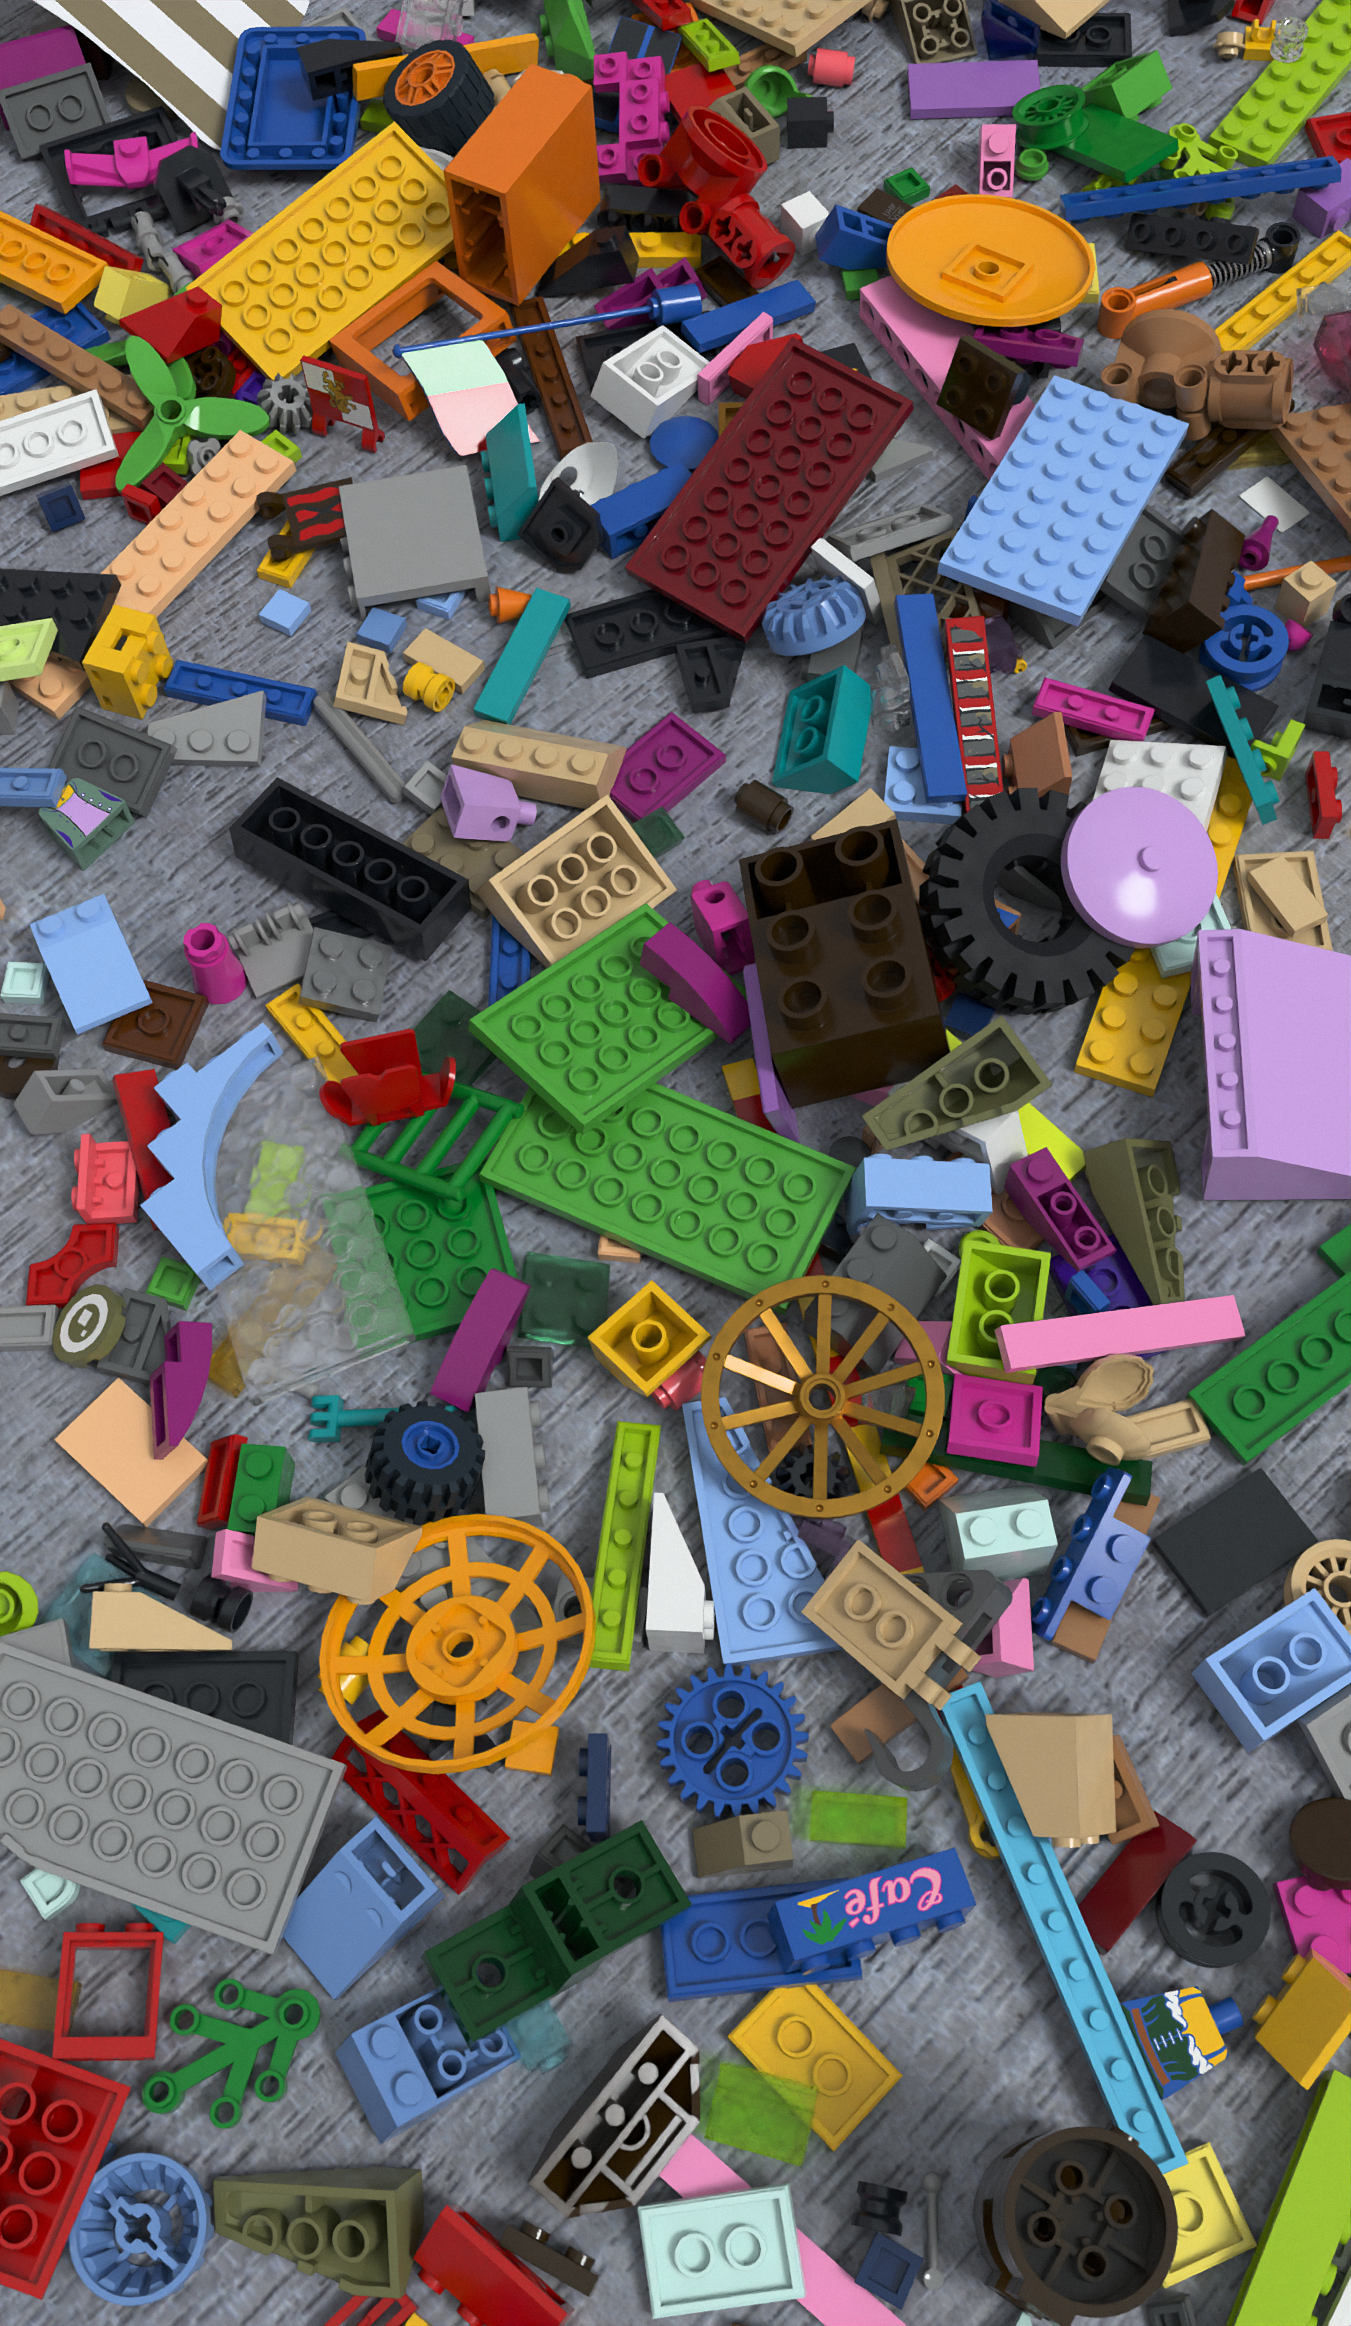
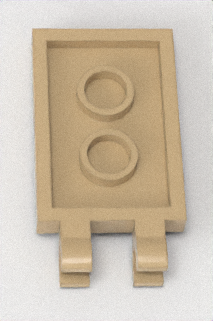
[801,1539,981,1710]

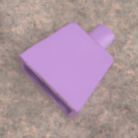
[440,765,537,842]

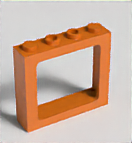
[329,261,517,421]

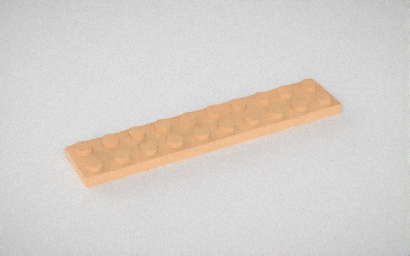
[8,430,297,720]

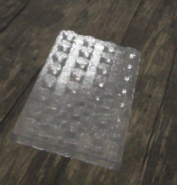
[168,1056,417,1406]

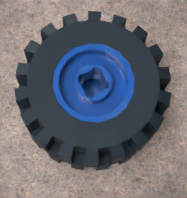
[365,1401,485,1525]

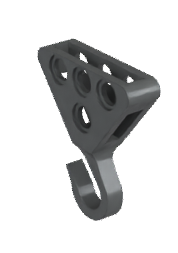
[864,1570,1012,1792]

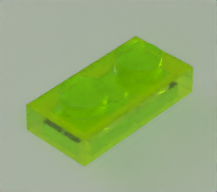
[810,1790,908,1849]

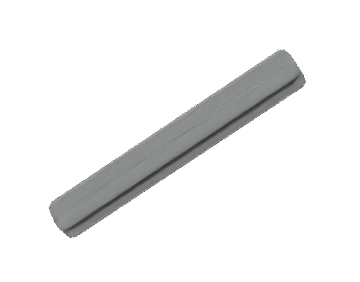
[313,692,407,803]

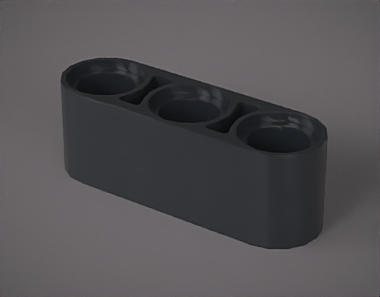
[597,184,697,233]

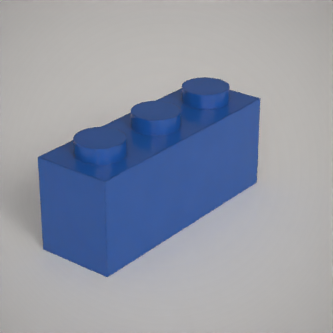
[590,461,692,559]

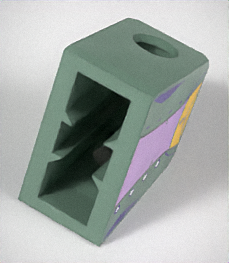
[38,778,135,872]

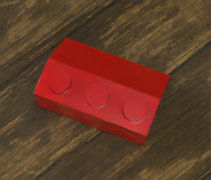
[413,2204,575,2326]

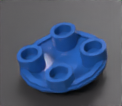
[649,416,719,471]

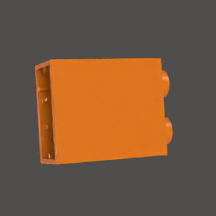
[443,63,601,306]

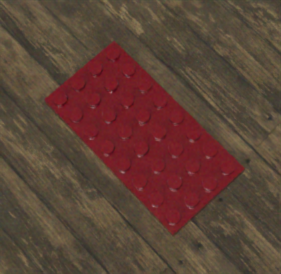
[625,337,914,643]

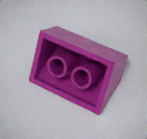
[0,25,86,131]

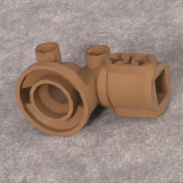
[1101,309,1294,441]

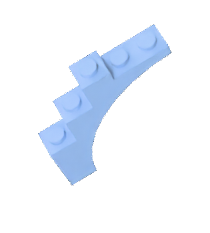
[140,1023,283,1291]

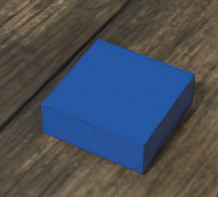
[1064,1270,1111,1315]

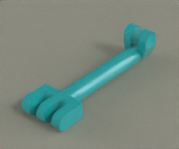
[308,1395,459,1443]

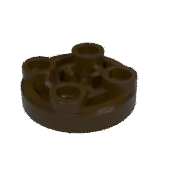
[184,346,236,399]
[1288,1797,1351,1891]

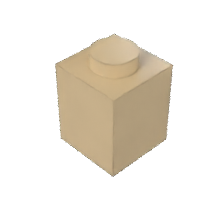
[1274,560,1338,628]

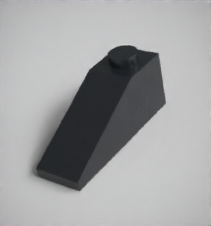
[296,39,403,101]
[538,225,640,297]

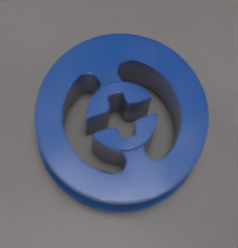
[1199,604,1289,692]

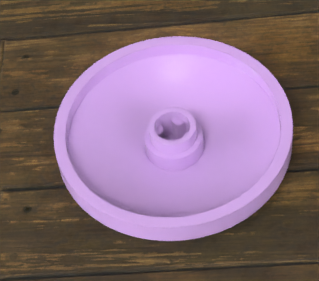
[1061,787,1218,948]

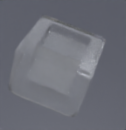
[858,1384,916,1427]

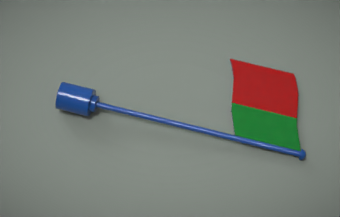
[392,283,702,457]

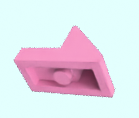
[211,1529,298,1592]

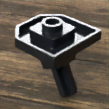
[1168,0,1235,37]
[153,145,233,234]
[517,477,604,571]

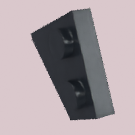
[675,636,746,713]

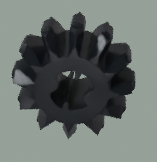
[775,1443,851,1520]

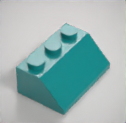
[481,403,539,542]
[772,665,875,794]

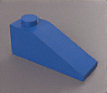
[815,204,894,270]

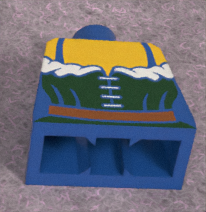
[1120,1986,1244,2100]

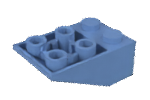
[283,1816,446,2001]
[335,1972,522,2145]

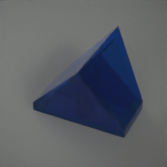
[981,0,1040,61]

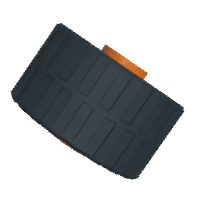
[383,39,495,155]

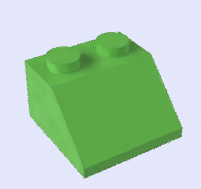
[1080,50,1172,121]

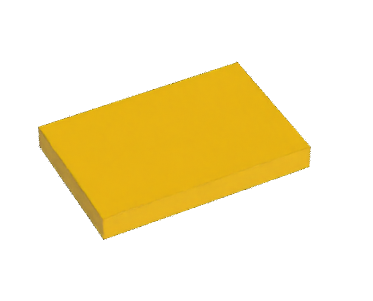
[727,1984,903,2152]

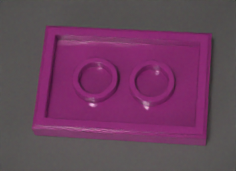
[609,712,726,831]

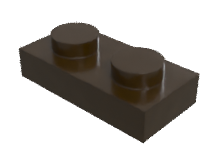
[498,2219,602,2297]

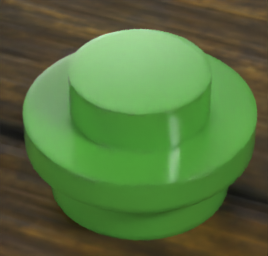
[1015,148,1049,181]

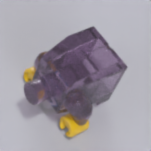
[984,614,1027,674]

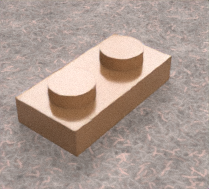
[1107,1735,1160,1845]

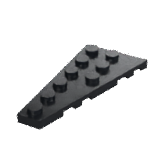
[0,568,122,671]

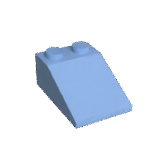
[29,894,153,1035]
[1191,1588,1351,1753]

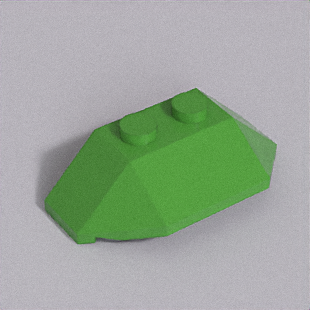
[539,0,596,81]

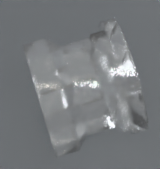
[1270,17,1308,63]

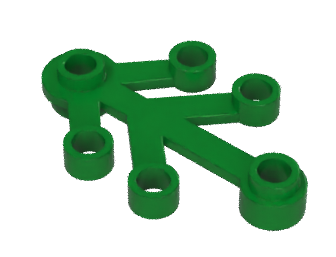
[142,1979,321,2129]

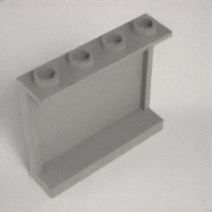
[339,465,491,622]

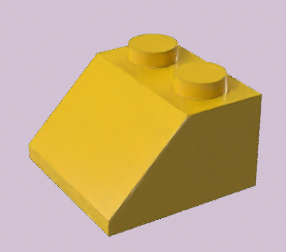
[587,1280,712,1397]
[1252,1948,1351,2090]

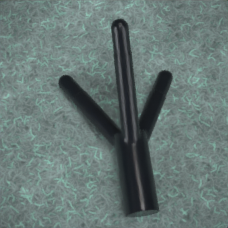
[80,1522,181,1601]

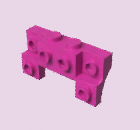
[594,51,670,189]

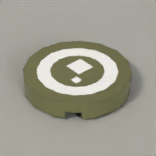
[52,1284,126,1369]

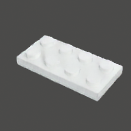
[0,389,119,496]

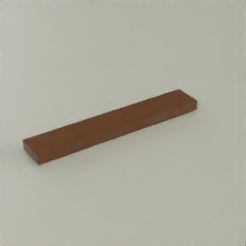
[510,296,593,461]

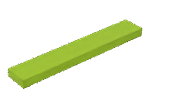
[589,1421,661,1672]

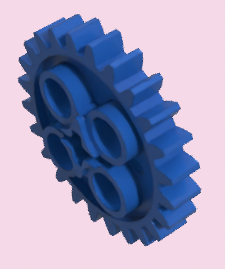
[657,1663,809,1820]

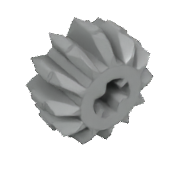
[257,372,313,436]

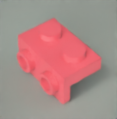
[71,1134,140,1224]

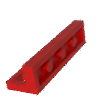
[331,1709,511,1895]

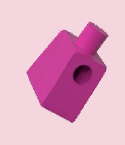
[690,880,755,976]

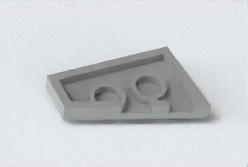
[148,690,267,767]

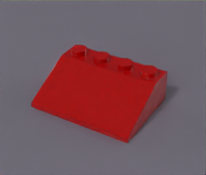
[0,2038,132,2300]

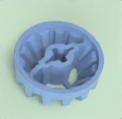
[762,575,866,656]
[69,2153,214,2306]

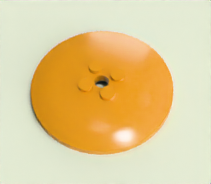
[886,194,1095,327]

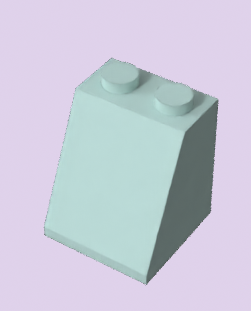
[938,1485,1058,1583]

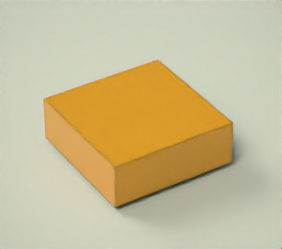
[505,1720,560,1777]

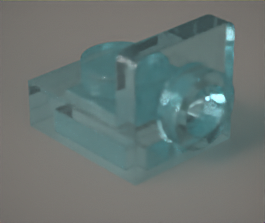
[505,2000,573,2075]

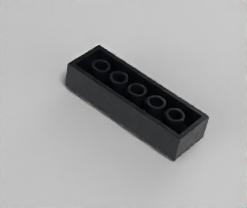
[229,777,471,962]

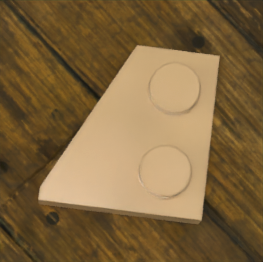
[333,642,408,725]

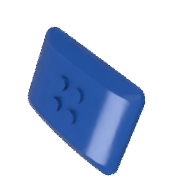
[220,26,366,170]

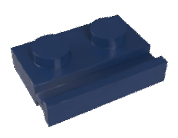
[578,1733,611,1842]

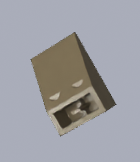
[889,0,978,64]
[690,86,780,197]

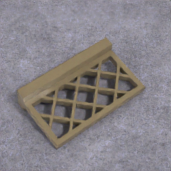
[870,529,990,690]

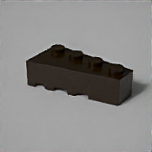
[1142,509,1245,654]

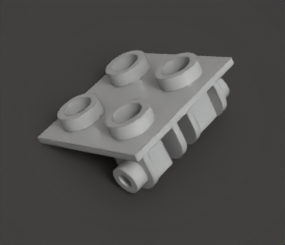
[227,902,313,999]

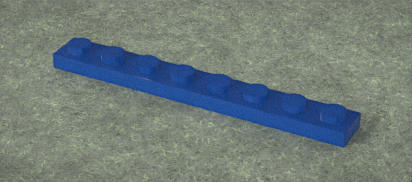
[1060,156,1342,224]

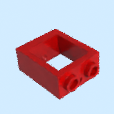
[52,1923,164,2062]

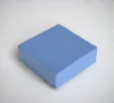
[356,607,407,653]

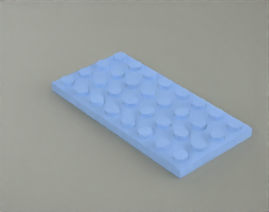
[937,375,1189,627]

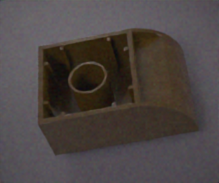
[739,819,951,1109]

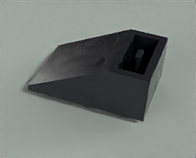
[1303,621,1351,739]

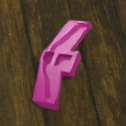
[64,132,199,189]

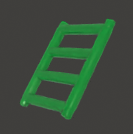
[340,1070,524,1203]

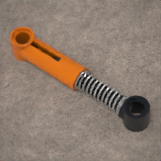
[1097,222,1301,339]

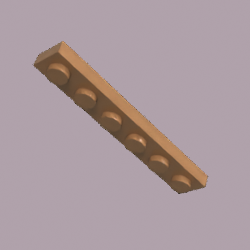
[0,304,154,430]

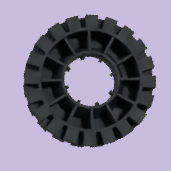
[919,788,1135,1015]

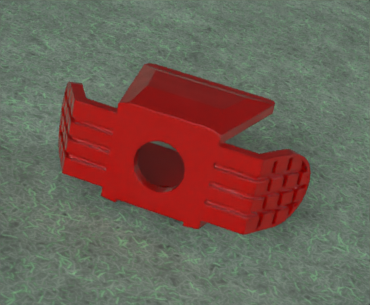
[319,1029,456,1126]

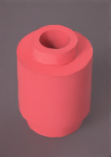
[807,48,855,88]
[651,1351,706,1411]

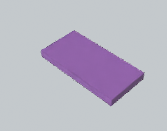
[907,60,1040,119]
[743,963,800,1143]

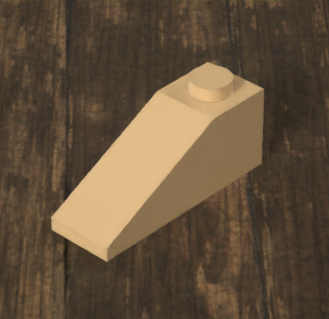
[89,1583,232,1652]

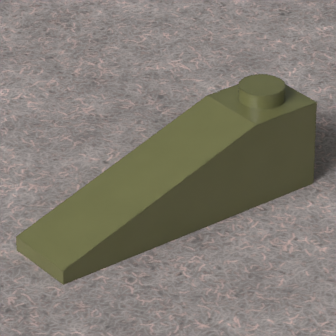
[862,1015,1053,1151]
[1083,1138,1185,1305]
[213,2167,424,2299]

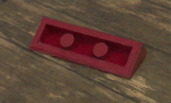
[1078,1811,1197,1956]

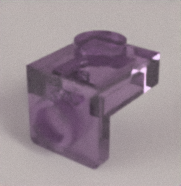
[797,1519,857,1579]

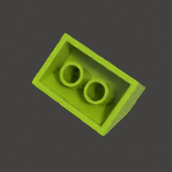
[946,1239,1051,1385]

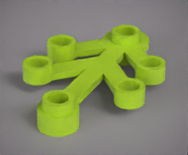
[1158,123,1241,220]

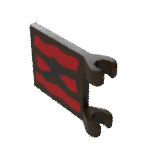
[256,477,353,562]

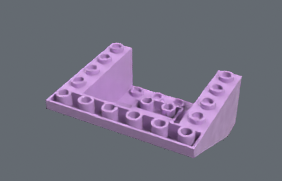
[1190,929,1351,1200]

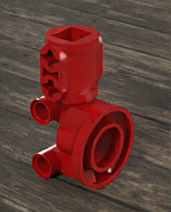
[637,105,796,289]

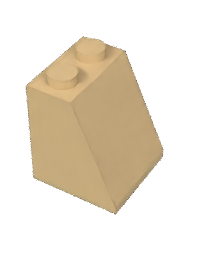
[985,1712,1116,1847]

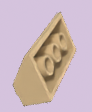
[451,720,627,809]

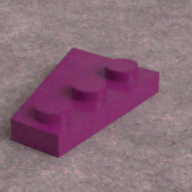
[972,325,1084,369]

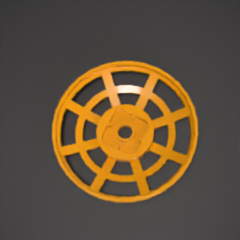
[319,1514,596,1774]

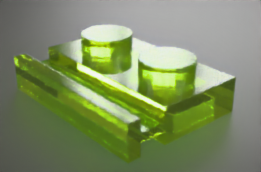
[704,2061,820,2166]

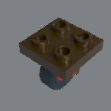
[936,335,1030,440]

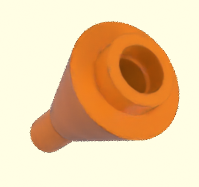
[488,586,532,624]

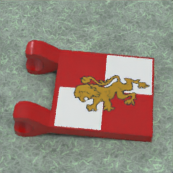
[300,355,385,453]

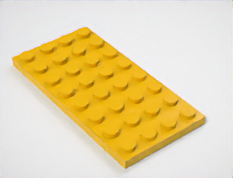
[185,121,455,381]

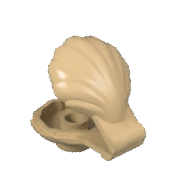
[1044,1353,1154,1466]

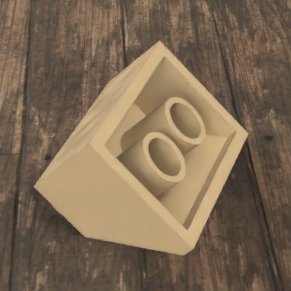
[252,1496,423,1605]

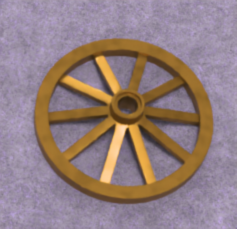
[701,1275,945,1519]

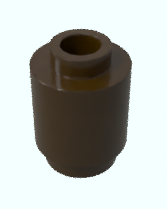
[734,780,794,834]

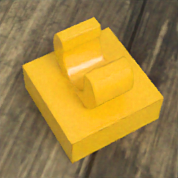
[1243,19,1279,62]

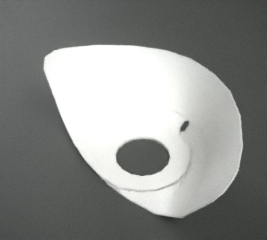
[538,442,618,505]

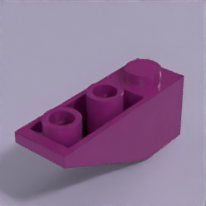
[1004,1147,1116,1272]

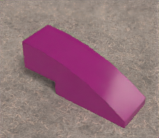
[594,257,708,330]
[639,922,751,1044]
[429,1268,531,1412]
[149,1321,212,1460]

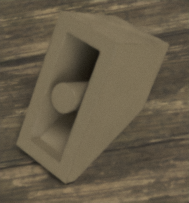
[693,1810,793,1879]

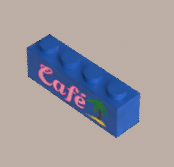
[767,1848,976,1975]

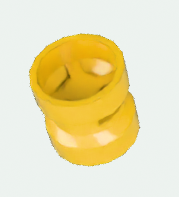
[403,662,455,712]

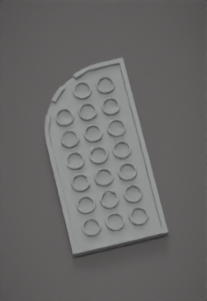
[0,1642,347,1955]

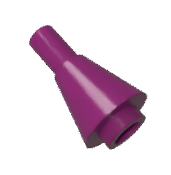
[1239,515,1279,571]

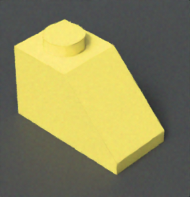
[93,266,173,325]

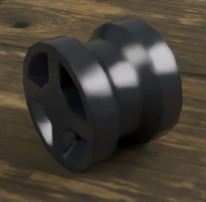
[851,2181,908,2236]

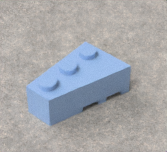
[845,1154,993,1235]

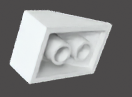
[590,325,710,439]
[646,1492,715,1654]

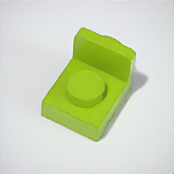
[1250,719,1306,781]

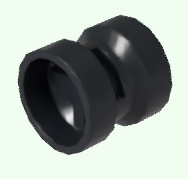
[190,1574,253,1634]

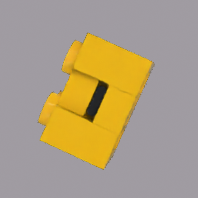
[82,604,173,720]

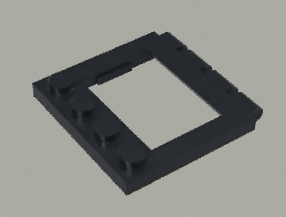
[39,106,179,238]

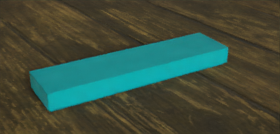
[473,588,571,725]

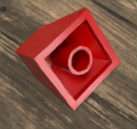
[119,286,222,364]

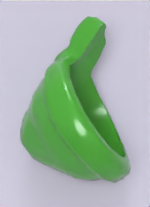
[743,64,813,119]

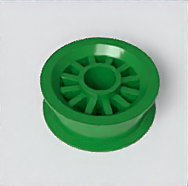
[1012,85,1089,150]

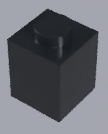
[787,97,834,149]

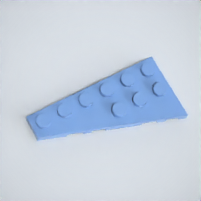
[682,1397,844,1668]

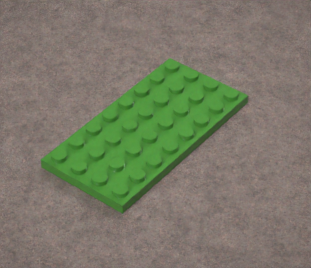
[479,1083,856,1315]

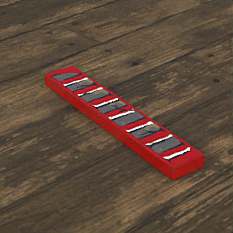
[944,616,1003,813]

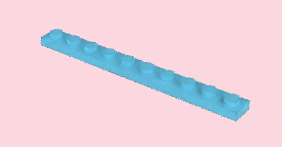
[939,1681,1188,2174]

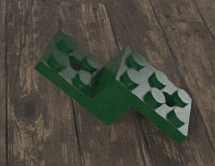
[421,1820,692,2047]

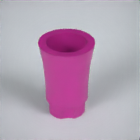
[183,923,248,1005]

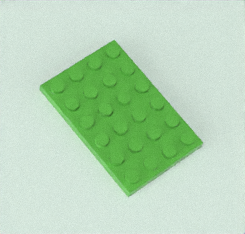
[468,903,747,1135]

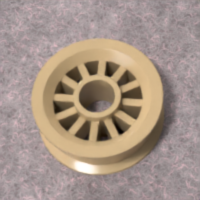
[1283,1539,1351,1635]

